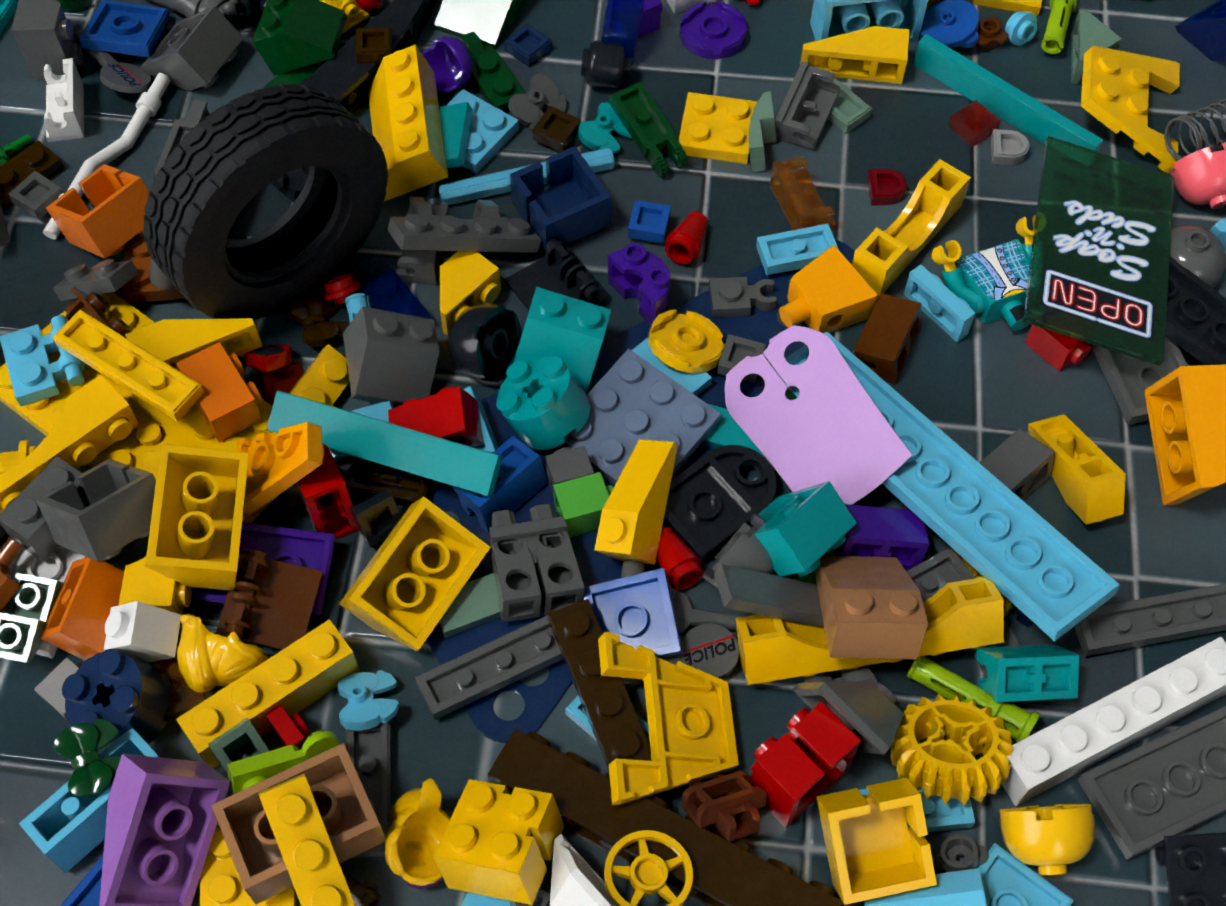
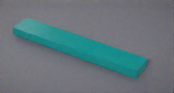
[913,34,1103,171]
[267,391,503,496]

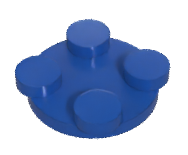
[920,0,979,48]

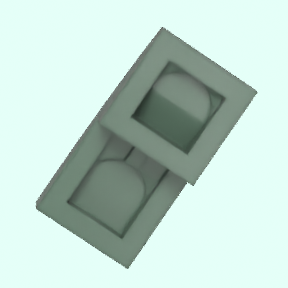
[748,91,777,173]

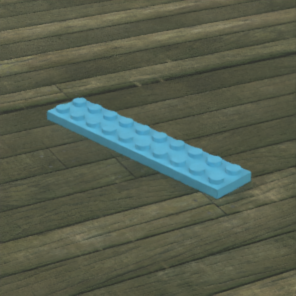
[772,331,1120,641]

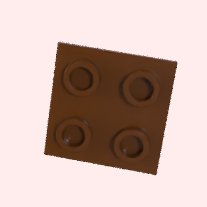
[215,550,323,650]

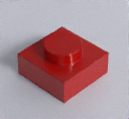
[265,704,311,750]

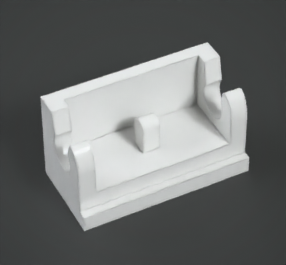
[44,58,84,142]

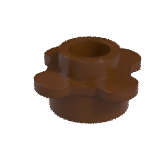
[975,17,1008,50]

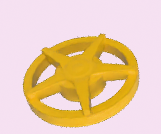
[604,830,693,906]

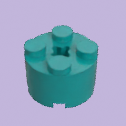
[496,356,590,450]

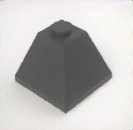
[793,682,904,755]

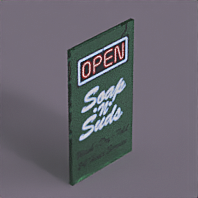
[1023,136,1174,366]

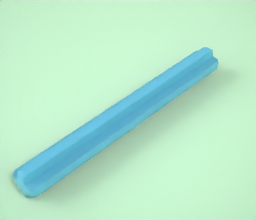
[439,148,615,205]

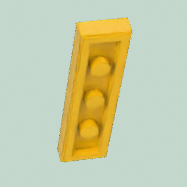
[52,310,205,422]

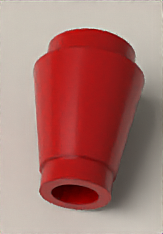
[665,212,708,264]
[657,527,704,590]

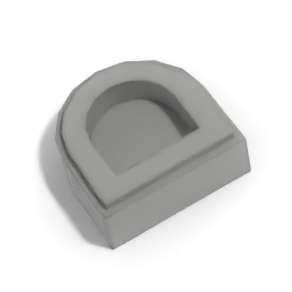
[991,129,1030,166]

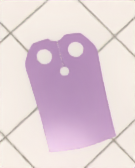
[725,325,912,505]

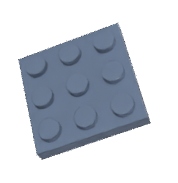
[561,349,721,485]

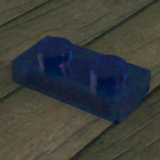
[360,269,434,320]

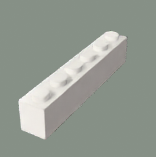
[1001,637,1226,806]

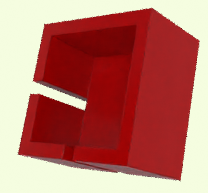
[750,701,861,828]

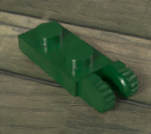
[609,82,688,178]

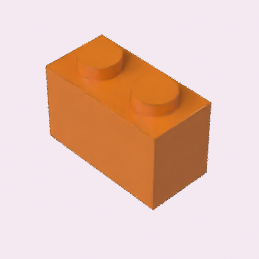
[176,342,263,442]
[39,557,124,660]

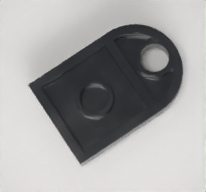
[663,445,777,561]

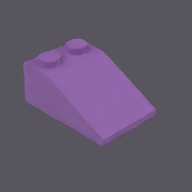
[99,754,230,906]

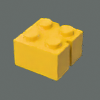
[816,778,937,905]
[433,779,565,905]

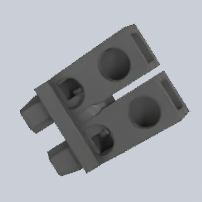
[489,504,585,623]

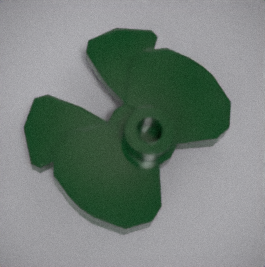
[53,718,121,798]

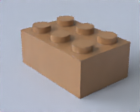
[211,743,386,904]

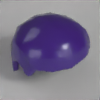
[422,36,473,94]

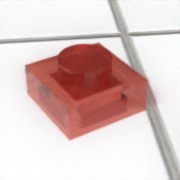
[948,100,1001,147]

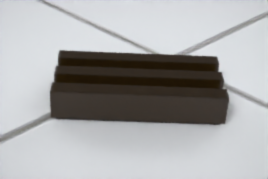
[346,456,433,506]

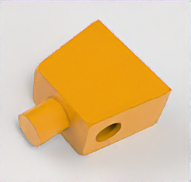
[779,245,878,333]

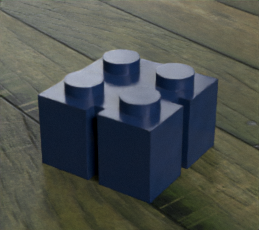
[510,146,612,252]

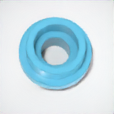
[1005,11,1037,46]

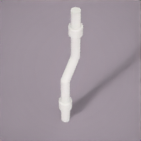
[43,73,171,240]

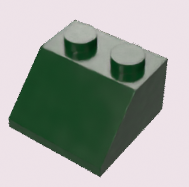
[252,0,347,75]

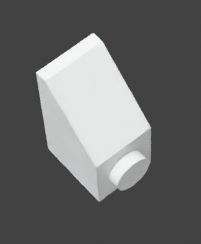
[103,601,181,663]

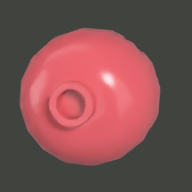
[1169,142,1226,209]

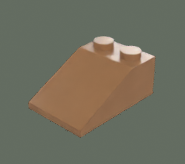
[814,555,928,660]

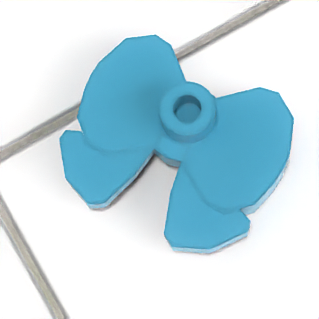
[337,670,399,731]

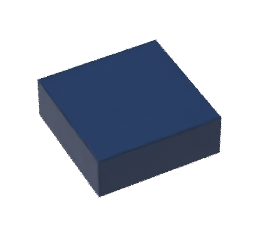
[504,24,552,67]

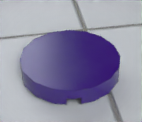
[679,2,747,59]

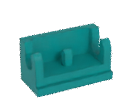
[976,644,1080,702]

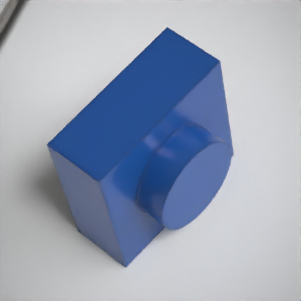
[628,200,671,244]

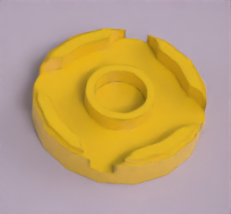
[648,310,725,373]

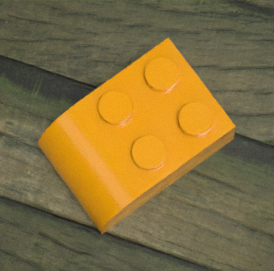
[1144,364,1226,506]

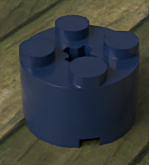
[62,649,174,746]

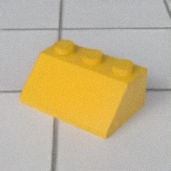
[145,444,249,591]
[339,496,491,651]

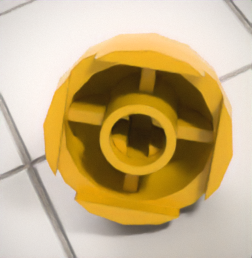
[999,804,1095,875]

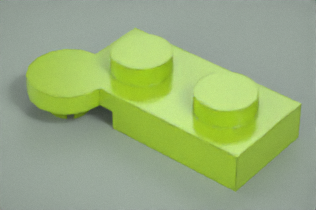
[227,730,340,796]

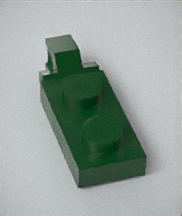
[461,31,526,112]

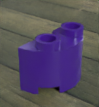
[608,243,670,325]

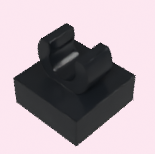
[350,489,402,548]

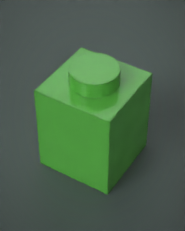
[553,472,613,538]

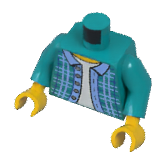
[932,214,1045,331]

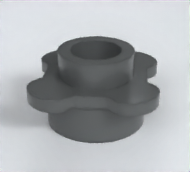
[933,833,988,873]

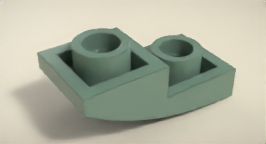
[0,572,63,664]

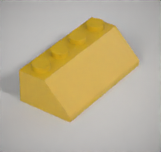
[368,44,448,201]

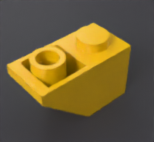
[440,251,501,336]

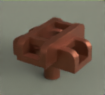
[681,770,767,842]

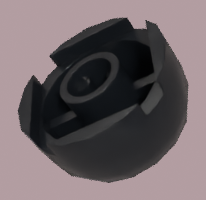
[448,303,521,383]

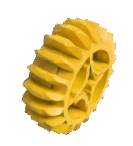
[890,693,1013,806]

